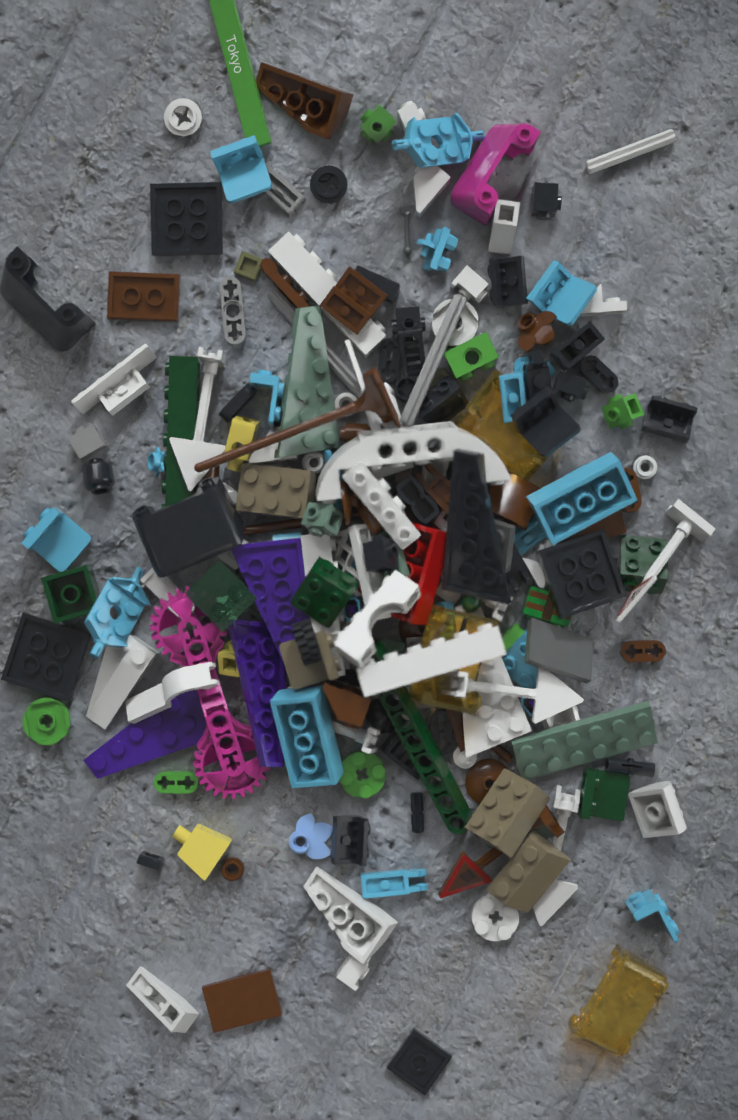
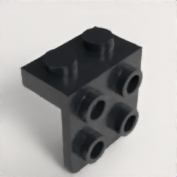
[510,386,581,457]

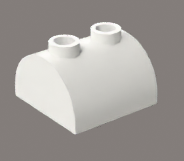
[628,781,687,838]

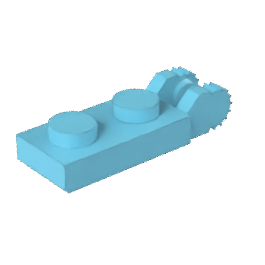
[361,868,428,898]

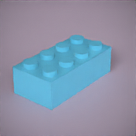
[526,452,637,545]
[270,685,344,788]

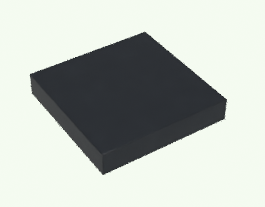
[386,1027,452,1095]

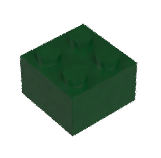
[41,564,100,624]

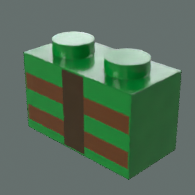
[521,586,572,628]

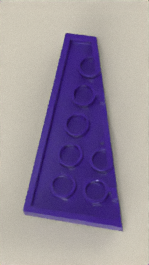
[231,538,310,663]
[227,619,286,767]
[83,690,224,779]

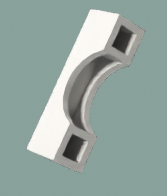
[335,570,421,669]

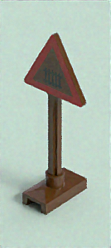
[438,805,565,898]

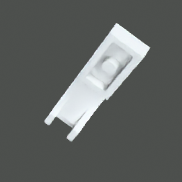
[125,662,219,724]

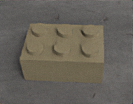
[236,463,317,519]
[465,768,551,858]

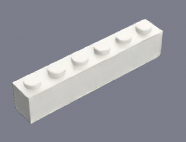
[268,232,386,358]
[301,534,350,676]
[356,623,506,697]

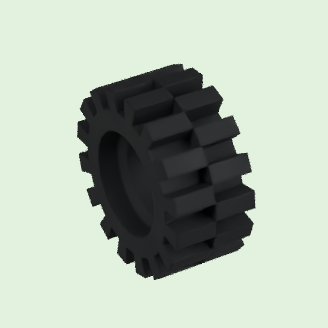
[291,618,323,666]

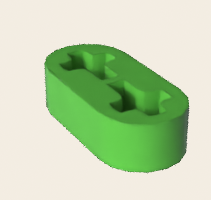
[501,623,525,651]
[154,771,199,794]

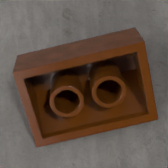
[323,679,371,729]

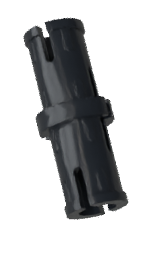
[605,757,655,778]

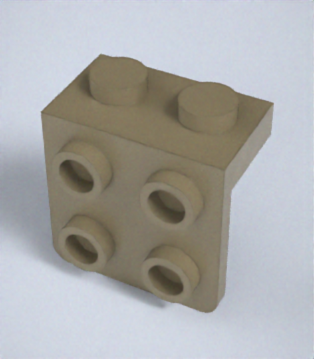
[279,630,342,689]

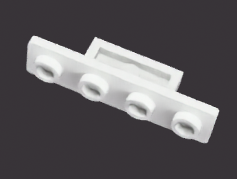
[71,344,157,416]
[343,461,420,549]

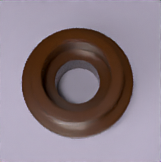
[221,857,245,881]

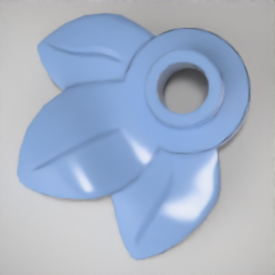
[289,813,333,859]

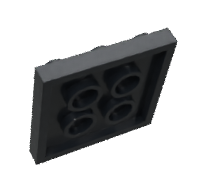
[150,182,223,256]
[536,529,627,619]
[0,612,91,702]

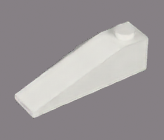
[86,633,159,730]
[303,867,398,964]

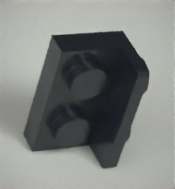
[418,376,470,424]

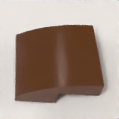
[319,266,388,335]
[488,473,541,531]

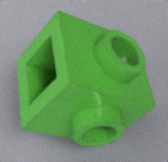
[360,103,397,143]
[601,393,645,430]

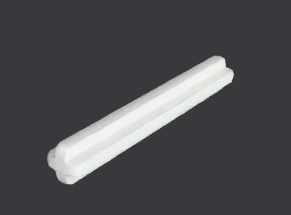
[585,129,676,174]

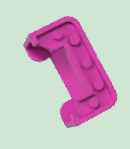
[451,124,541,226]

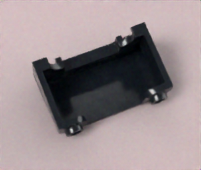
[0,246,96,352]
[132,476,244,578]

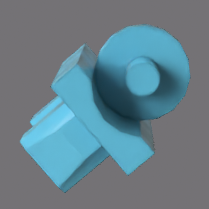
[417,227,458,272]

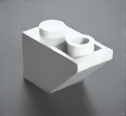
[488,199,520,255]

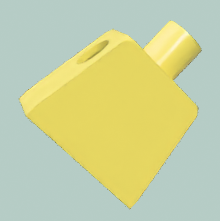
[224,415,261,472]
[172,824,232,881]

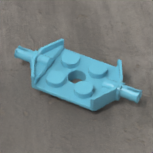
[392,113,485,168]
[84,567,150,659]

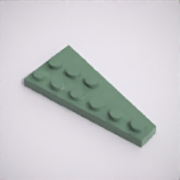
[274,306,340,458]

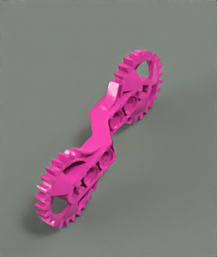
[150,586,270,799]

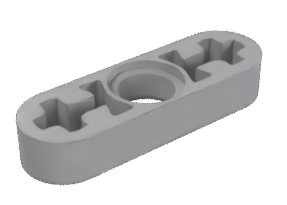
[220,276,247,346]

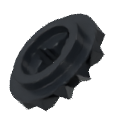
[310,165,347,204]

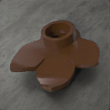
[518,311,557,352]

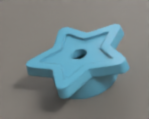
[147,447,165,477]

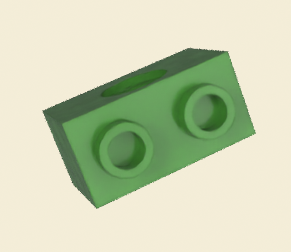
[443,332,499,382]

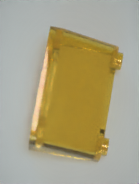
[454,369,549,481]
[410,605,499,715]
[568,944,669,1057]

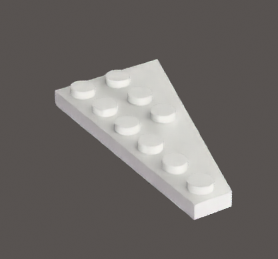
[455,605,532,758]

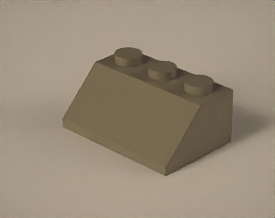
[486,830,571,913]

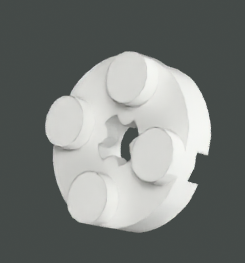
[431,299,478,347]
[471,893,519,941]

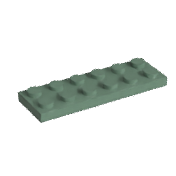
[511,701,658,780]

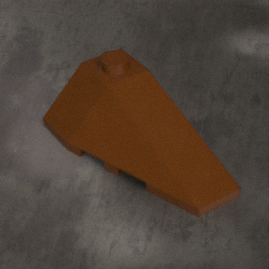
[256,62,354,140]

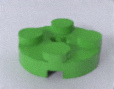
[22,697,71,745]
[339,751,385,798]

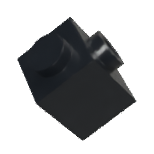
[531,182,562,220]
[363,535,399,574]

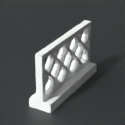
[330,524,391,629]

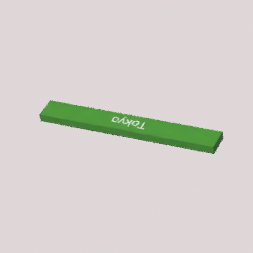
[209,0,272,147]

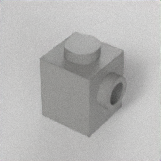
[68,424,108,460]

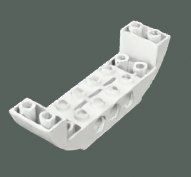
[315,421,511,504]

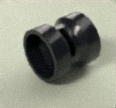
[395,377,416,403]

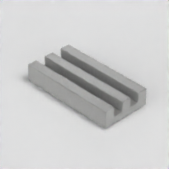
[263,167,305,216]

